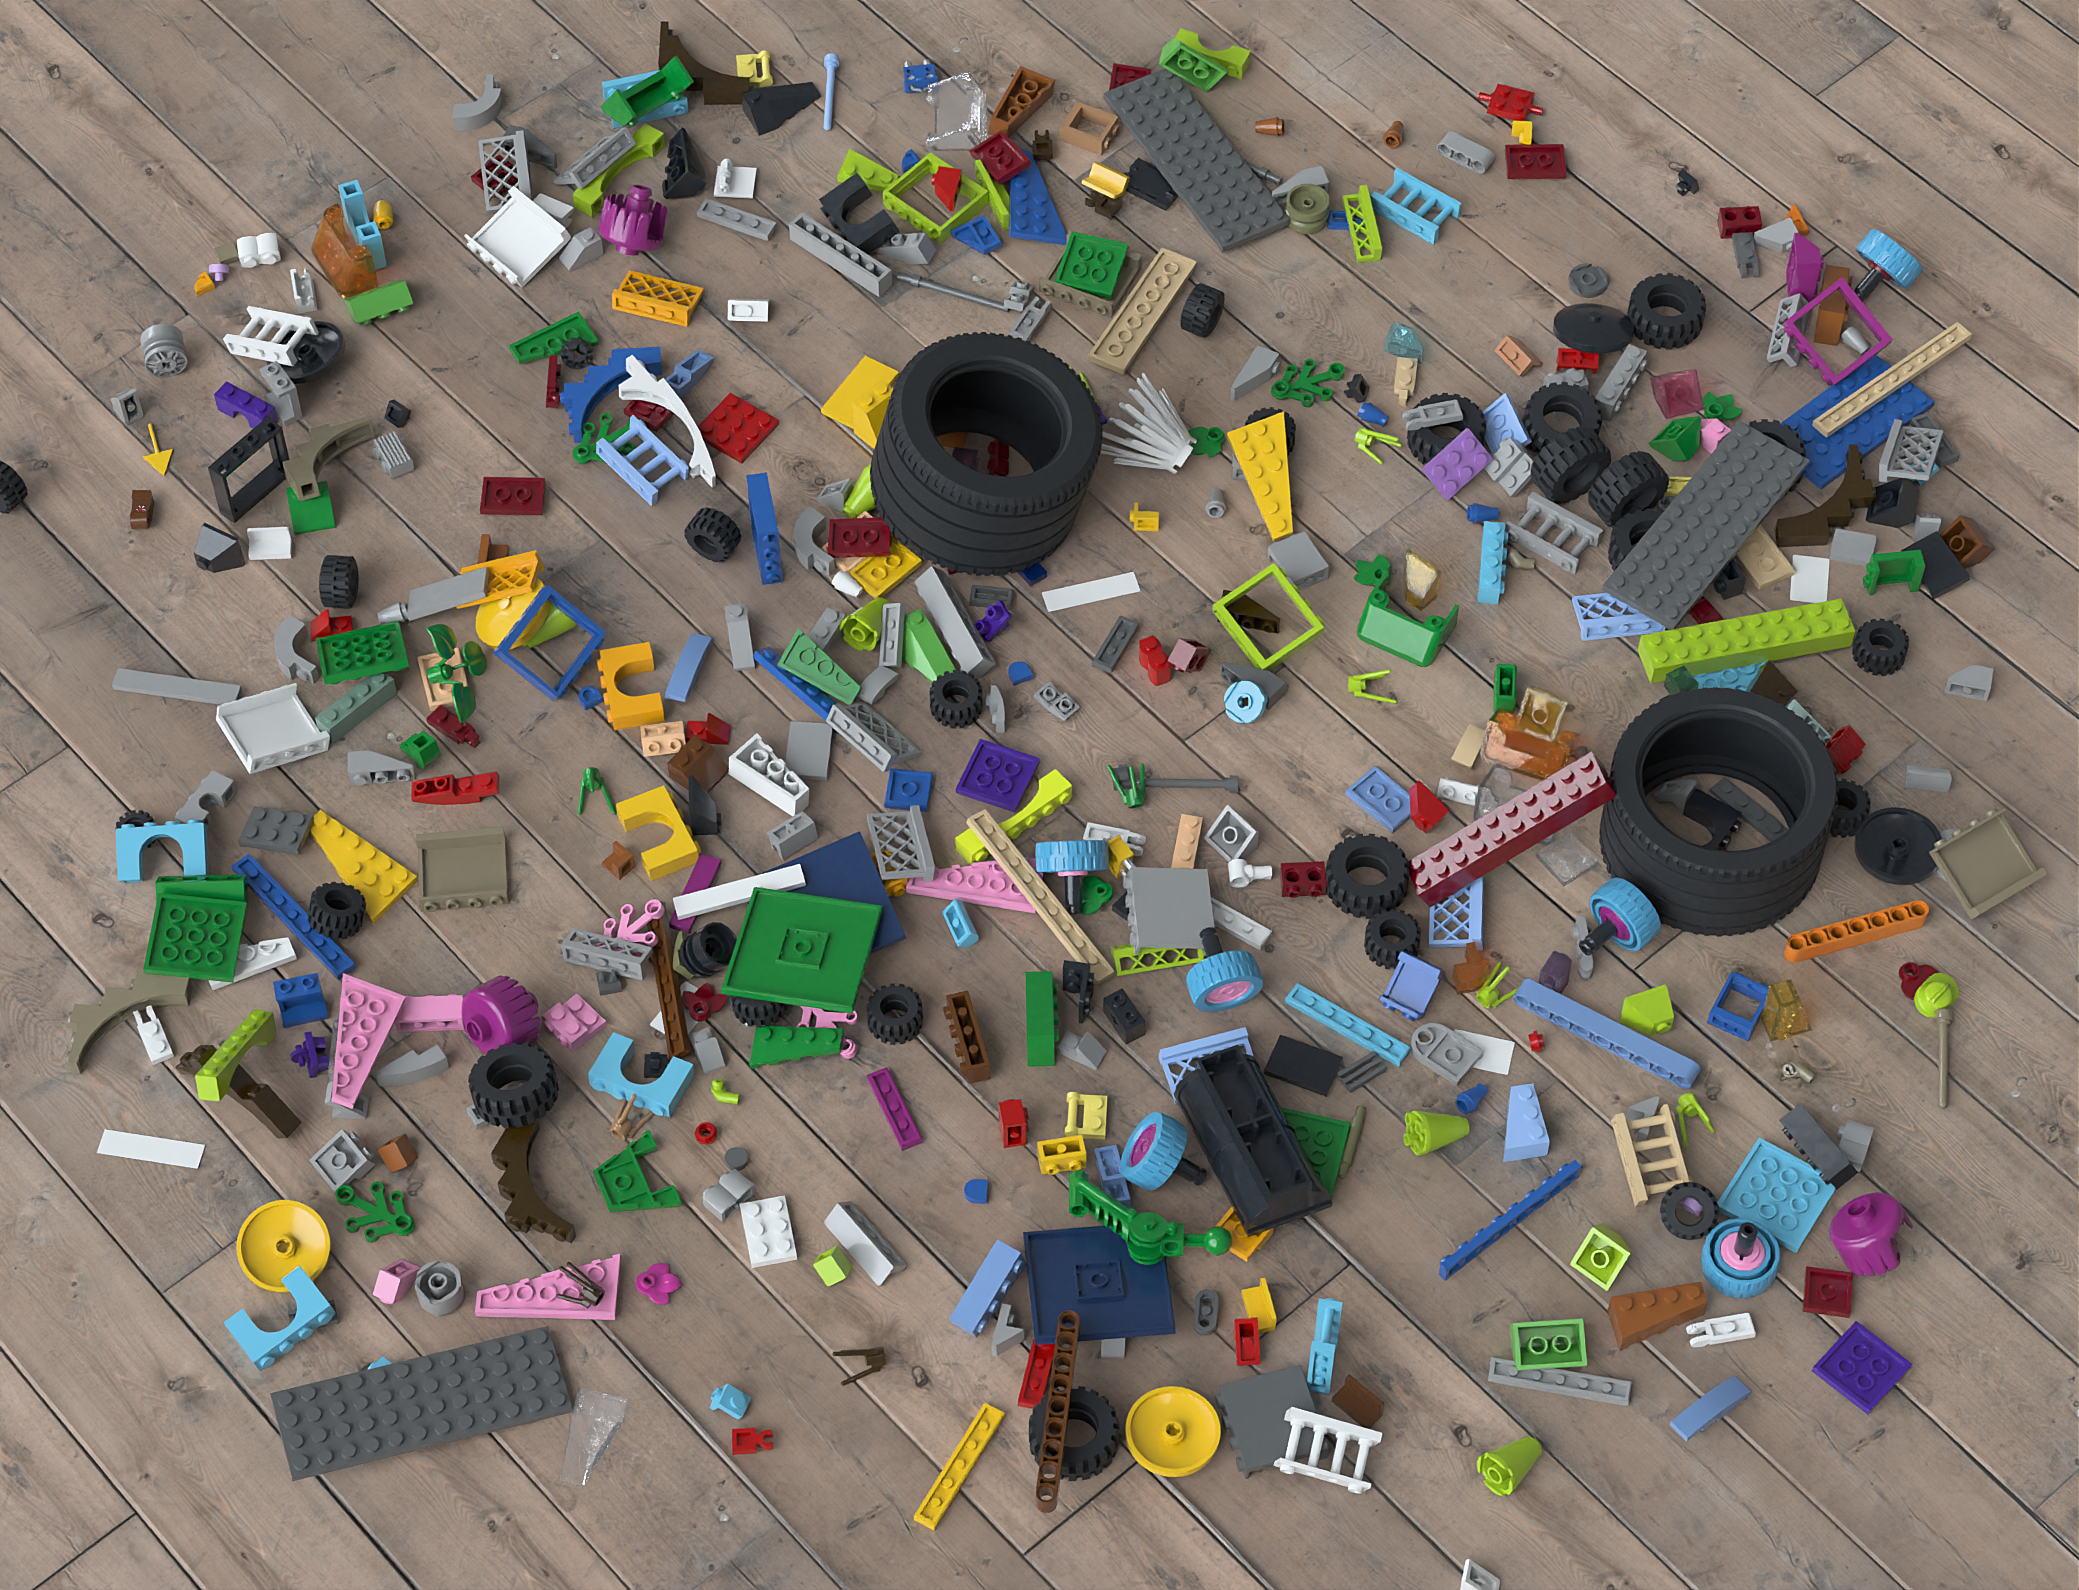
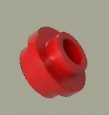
[1528,1030,1545,1053]
[695,1122,717,1144]

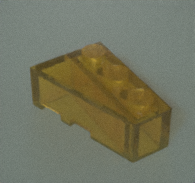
[1761,979,1812,1041]

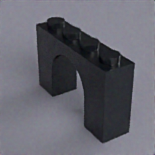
[819,173,900,254]
[1683,788,1742,850]

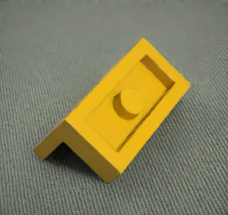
[1082,162,1130,199]
[1241,1277,1276,1333]

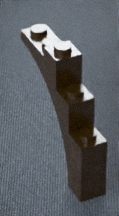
[1774,444,1876,547]
[175,1045,302,1139]
[491,1119,576,1244]

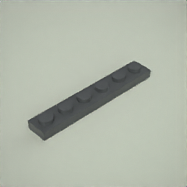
[1710,777,1789,842]

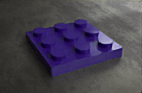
[956,739,1040,813]
[1812,1321,1912,1415]

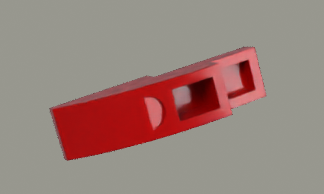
[411,771,500,805]

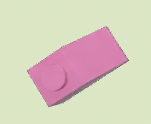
[1700,418,1731,454]
[373,1259,420,1304]

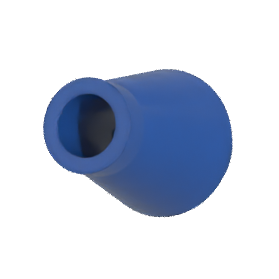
[1357,401,1389,427]
[1467,503,1499,524]
[1455,1084,1488,1114]

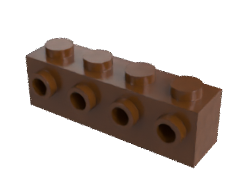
[943,990,990,1084]

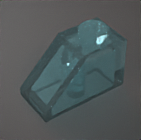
[1384,322,1424,364]

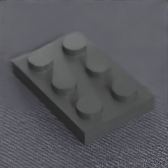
[238,806,314,855]

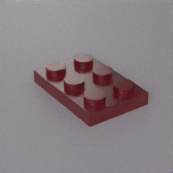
[969,130,1032,185]
[1505,144,1566,179]
[480,477,546,515]
[828,517,892,558]

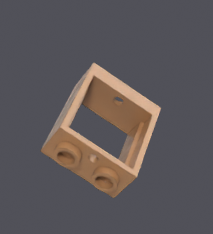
[1060,101,1120,155]

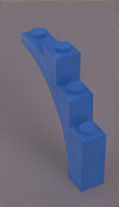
[560,347,662,443]

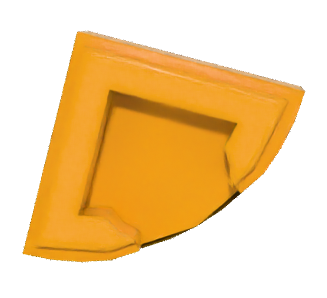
[194,271,215,296]

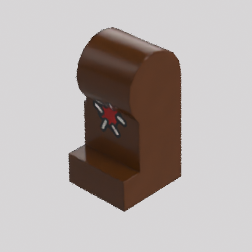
[130,490,154,529]

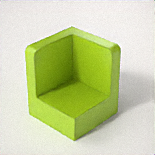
[813,1245,852,1286]

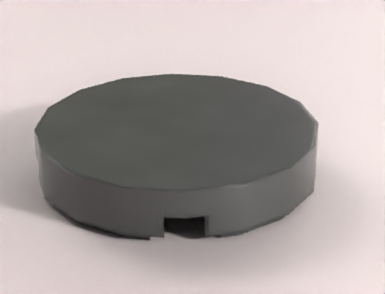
[1568,263,1608,298]

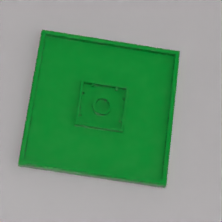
[721,887,883,1014]

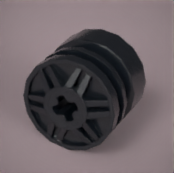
[679,922,737,978]

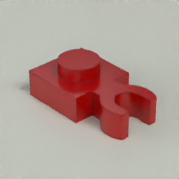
[732,1428,773,1455]

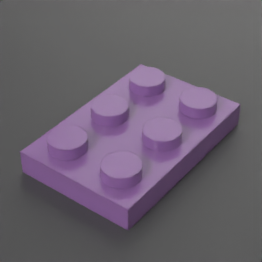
[1421,428,1493,500]

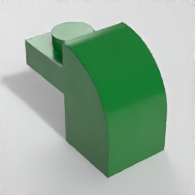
[399,730,441,769]

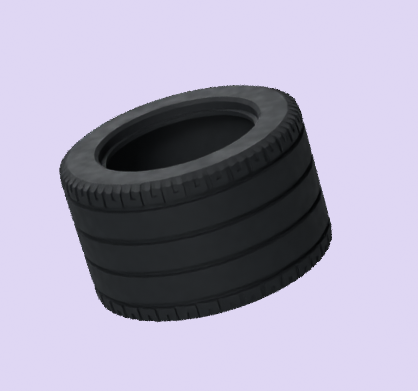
[870,332,1103,576]

